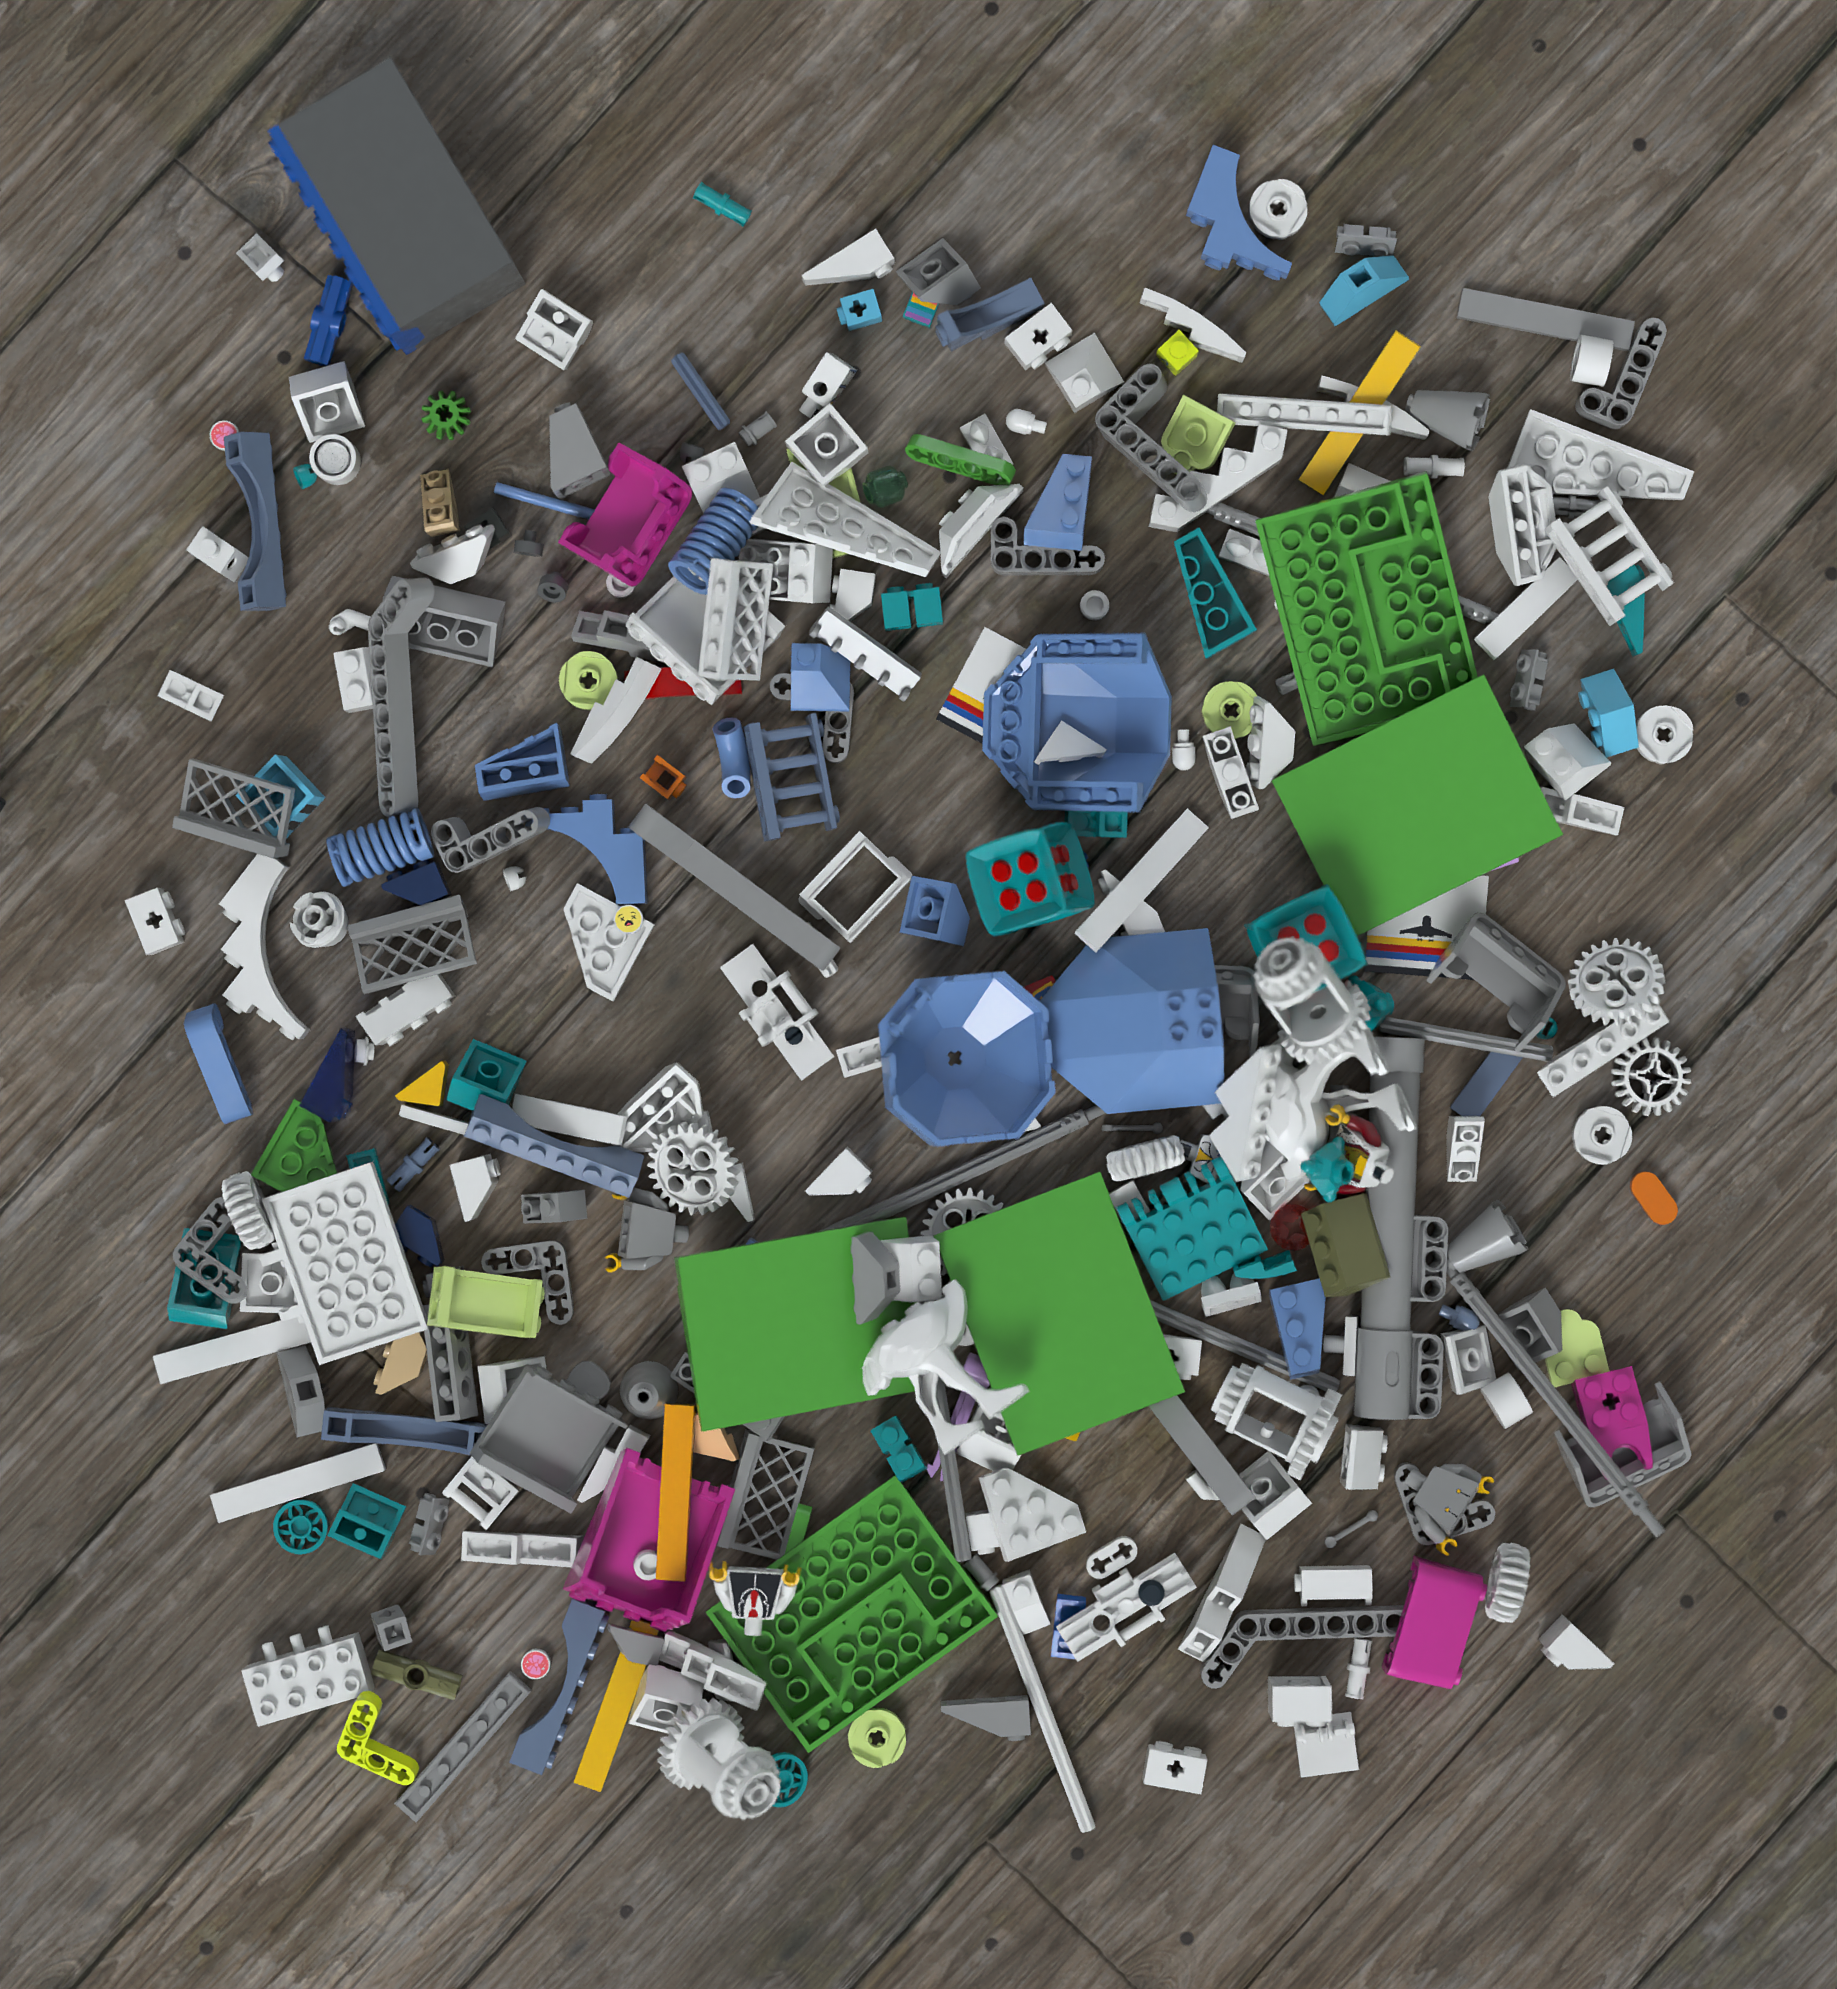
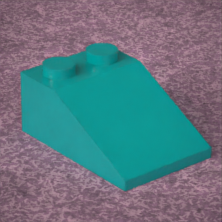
[167,1228,242,1329]

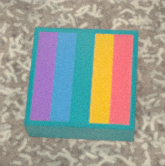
[903,292,940,328]

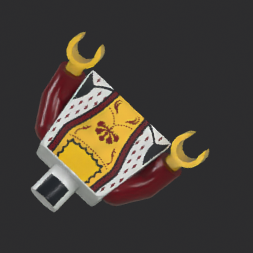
[1304,1104,1394,1194]

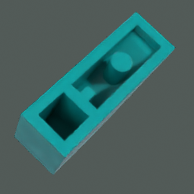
[1606,564,1645,657]

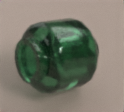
[862,465,908,508]

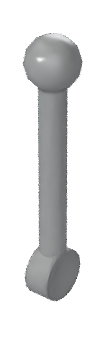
[1102,1122,1163,1134]
[1324,1510,1378,1548]

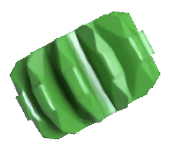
[421,390,471,440]

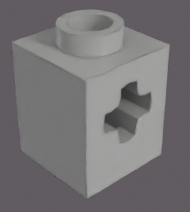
[371,1604,412,1652]

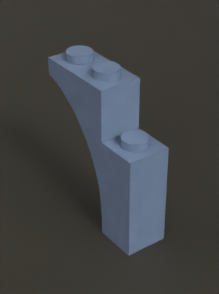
[935,278,1044,352]

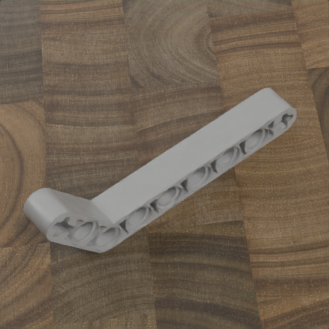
[368,578,434,817]
[628,803,840,971]
[1200,1605,1404,1689]

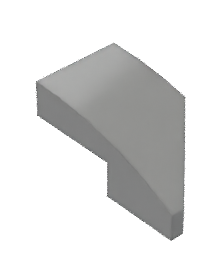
[607,1624,665,1666]

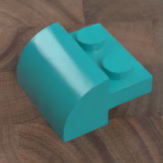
[327,1483,406,1560]

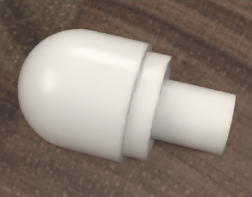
[1006,409,1047,435]
[1172,729,1196,770]

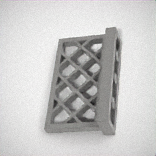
[172,758,295,859]
[347,895,477,994]
[716,1429,814,1560]

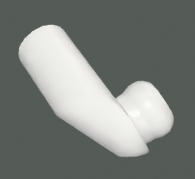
[329,609,371,635]
[1185,1470,1220,1500]

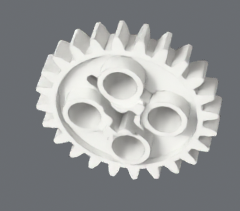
[1568,938,1665,1026]
[647,1121,740,1215]
[921,1187,1004,1276]

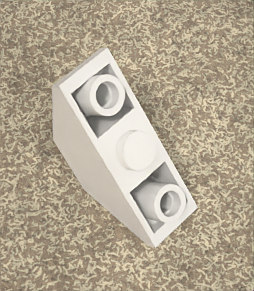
[410,524,495,584]
[1245,697,1295,789]
[1202,726,1259,819]
[1447,1116,1484,1182]

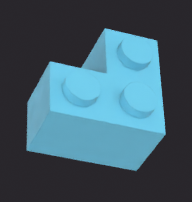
[1578,669,1639,758]

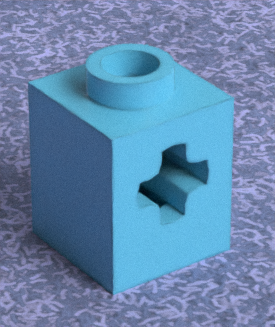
[836,289,882,331]

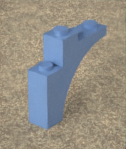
[1186,145,1292,280]
[525,794,648,905]

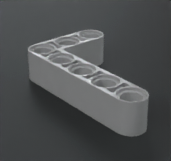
[1095,364,1207,512]

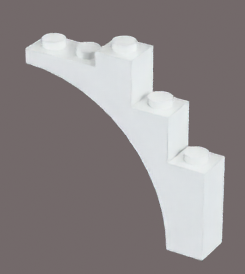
[219,854,310,1040]

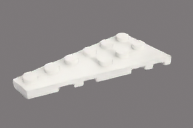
[1507,409,1694,500]
[750,462,941,577]

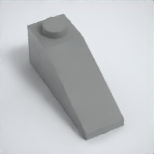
[941,1695,1031,1741]

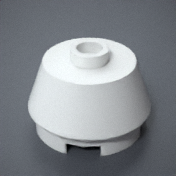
[290,892,349,948]

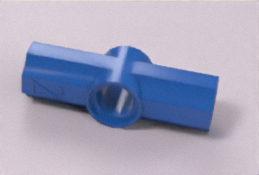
[304,275,353,366]

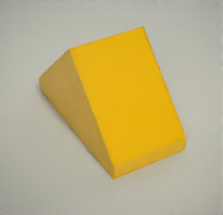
[395,1060,449,1106]

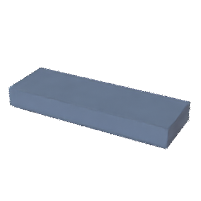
[1449,1052,1523,1116]

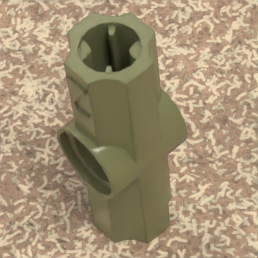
[371,1649,463,1701]

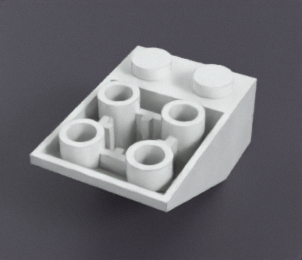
[739,539,833,603]

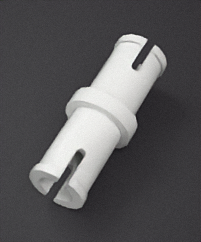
[1403,455,1465,478]
[1345,1638,1373,1699]

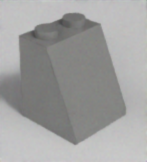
[549,402,611,499]

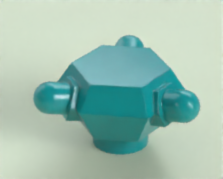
[1348,975,1394,1032]
[1300,1136,1354,1202]

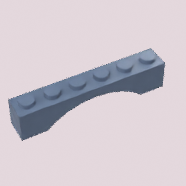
[224,432,286,611]
[464,1094,644,1198]
[321,1407,488,1455]
[509,1598,609,1775]

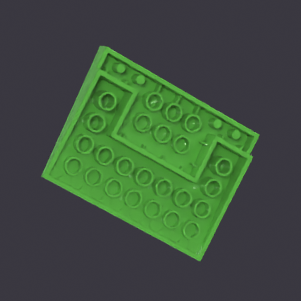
[1255,471,1478,746]
[1272,675,1563,936]
[933,1172,1185,1456]
[674,1217,917,1432]
[706,1475,998,1753]

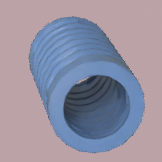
[668,488,759,595]
[326,807,434,887]

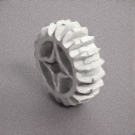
[1611,1037,1691,1116]
[1106,1135,1185,1181]
[221,1171,275,1250]
[1485,1543,1530,1623]

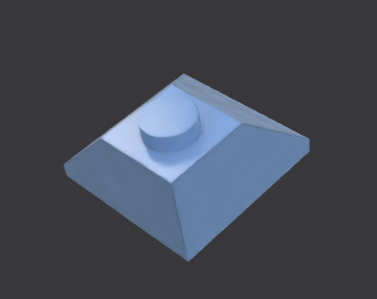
[791,643,850,712]
[900,876,970,946]

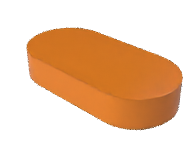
[1630,1171,1678,1225]

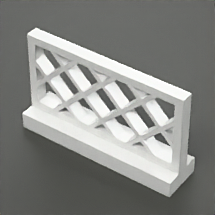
[698,558,773,681]

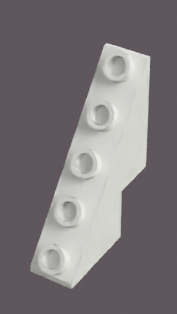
[1537,1003,1670,1097]
[1209,1044,1281,1182]
[1178,1524,1266,1662]

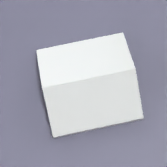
[240,1253,295,1313]

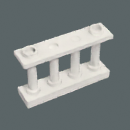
[1544,486,1673,626]

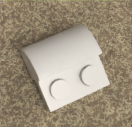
[515,289,593,370]

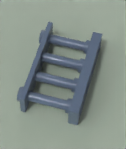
[743,713,840,842]

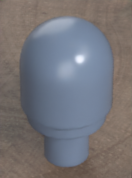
[1438,1305,1480,1331]

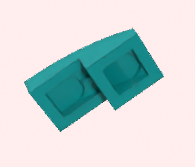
[1065,811,1127,838]
[1233,1250,1297,1279]

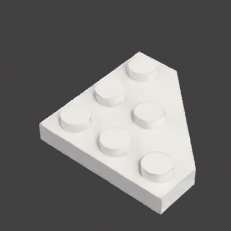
[564,883,655,1002]
[979,1468,1086,1562]

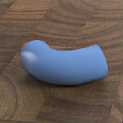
[713,717,751,798]

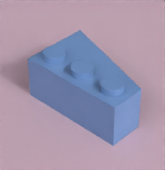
[1024,454,1092,551]
[475,723,570,801]
[1269,1278,1325,1380]

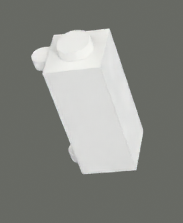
[1294,1565,1372,1606]

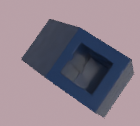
[381,859,452,905]
[395,1204,445,1267]

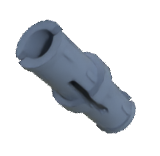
[387,1137,440,1192]

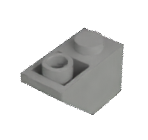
[521,1190,587,1224]

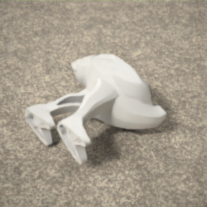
[1265,1028,1417,1181]
[861,1279,1029,1455]

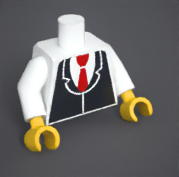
[710,1561,801,1636]

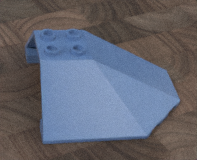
[982,633,1172,812]
[1039,928,1224,1114]

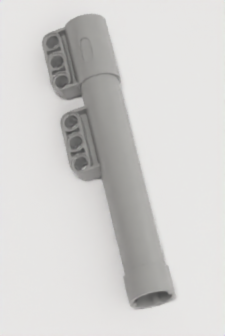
[1354,1037,1448,1420]

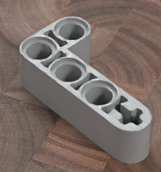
[1575,318,1667,429]
[991,517,1105,575]
[431,807,550,873]

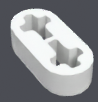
[1086,1536,1137,1579]

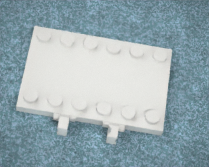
[259,1162,430,1365]

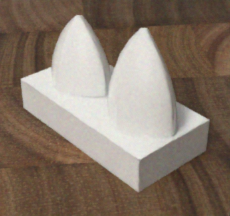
[960,414,1014,465]
[1218,529,1269,576]
[1201,1273,1262,1317]

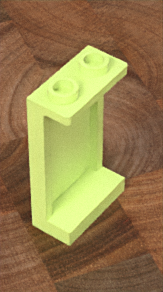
[427,1266,545,1338]

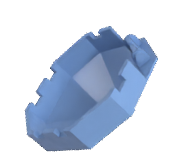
[878,971,1056,1146]

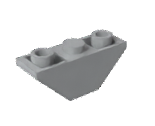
[851,1232,900,1324]
[276,1345,325,1438]

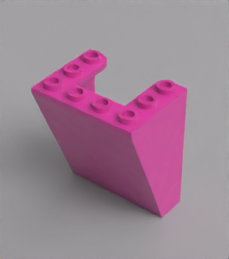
[563,1448,735,1632]

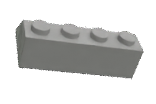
[383,576,506,667]

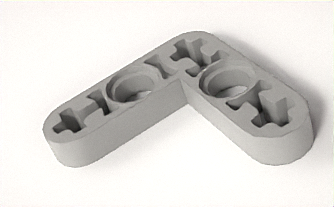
[770,673,854,763]
[173,1197,247,1304]
[481,1240,574,1325]
[1394,1462,1495,1545]

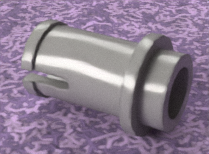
[738,411,777,447]
[963,1553,999,1592]

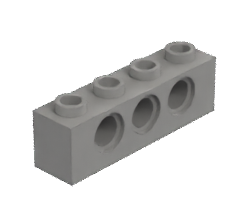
[423,1304,478,1422]

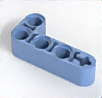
[184,1003,253,1124]

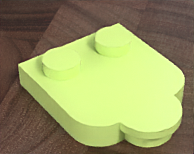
[1161,395,1236,474]
[1545,1309,1609,1387]

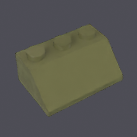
[1301,1194,1391,1297]

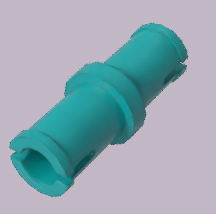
[693,182,752,227]

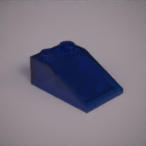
[299,1028,355,1123]

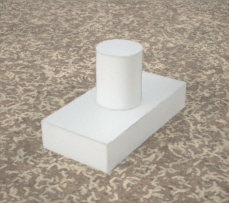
[236,233,284,282]
[1323,1315,1361,1376]

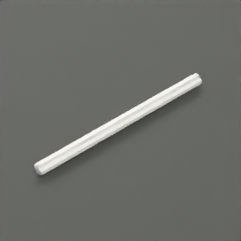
[990,1584,1095,1833]

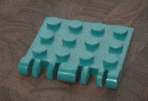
[1116,1156,1268,1301]

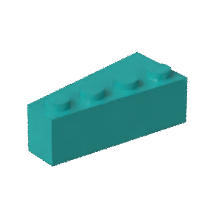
[1174,527,1258,659]

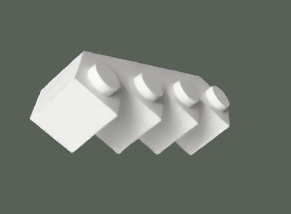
[1148,424,1287,532]

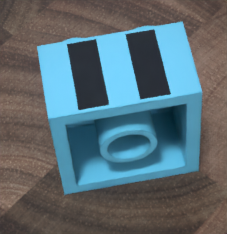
[236,754,326,837]

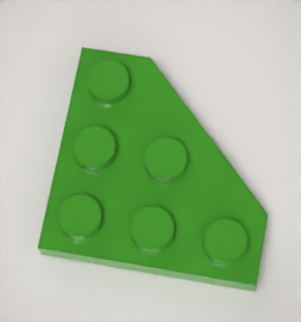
[251,1099,337,1192]

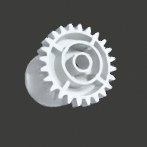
[1254,937,1371,1064]
[1211,1363,1342,1480]
[657,1698,781,1820]

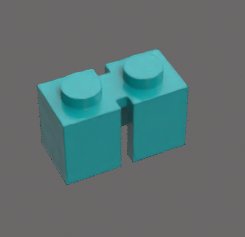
[881,583,943,631]
[870,1416,928,1483]

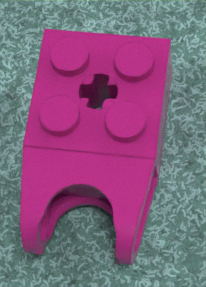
[1571,1366,1653,1480]

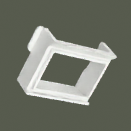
[799,831,912,943]

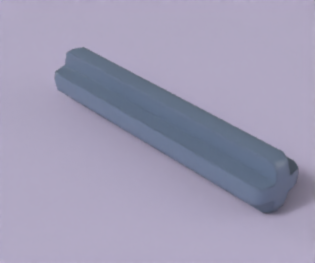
[671,352,730,430]

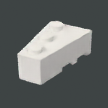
[355,974,455,1046]

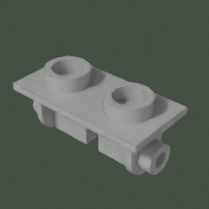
[1335,224,1397,257]
[1510,649,1549,711]
[409,1493,450,1555]

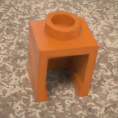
[640,755,687,800]

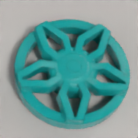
[273,1499,329,1554]
[771,1752,808,1807]

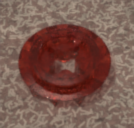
[1270,1204,1310,1251]

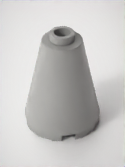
[1405,390,1490,451]
[1447,1200,1528,1273]
[620,1361,678,1420]

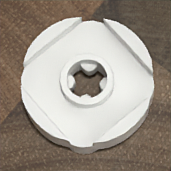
[1249,179,1307,240]
[1636,705,1693,764]
[1572,1106,1632,1165]

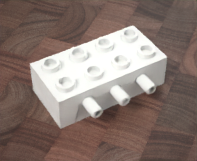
[241,1625,375,1727]

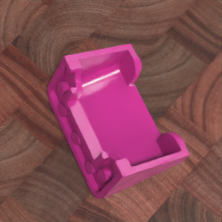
[558,443,692,587]
[1381,1556,1487,1689]

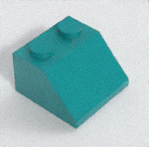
[446,1039,527,1111]

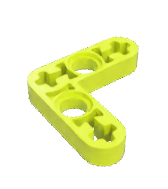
[337,1691,419,1785]

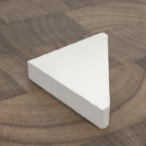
[1034,720,1107,765]

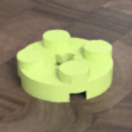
[559,651,618,710]
[1201,681,1258,739]
[848,1708,906,1768]

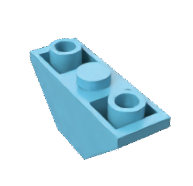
[1319,255,1409,326]

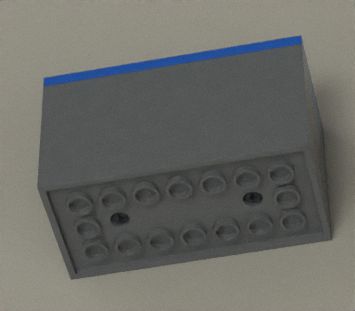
[268,57,526,355]

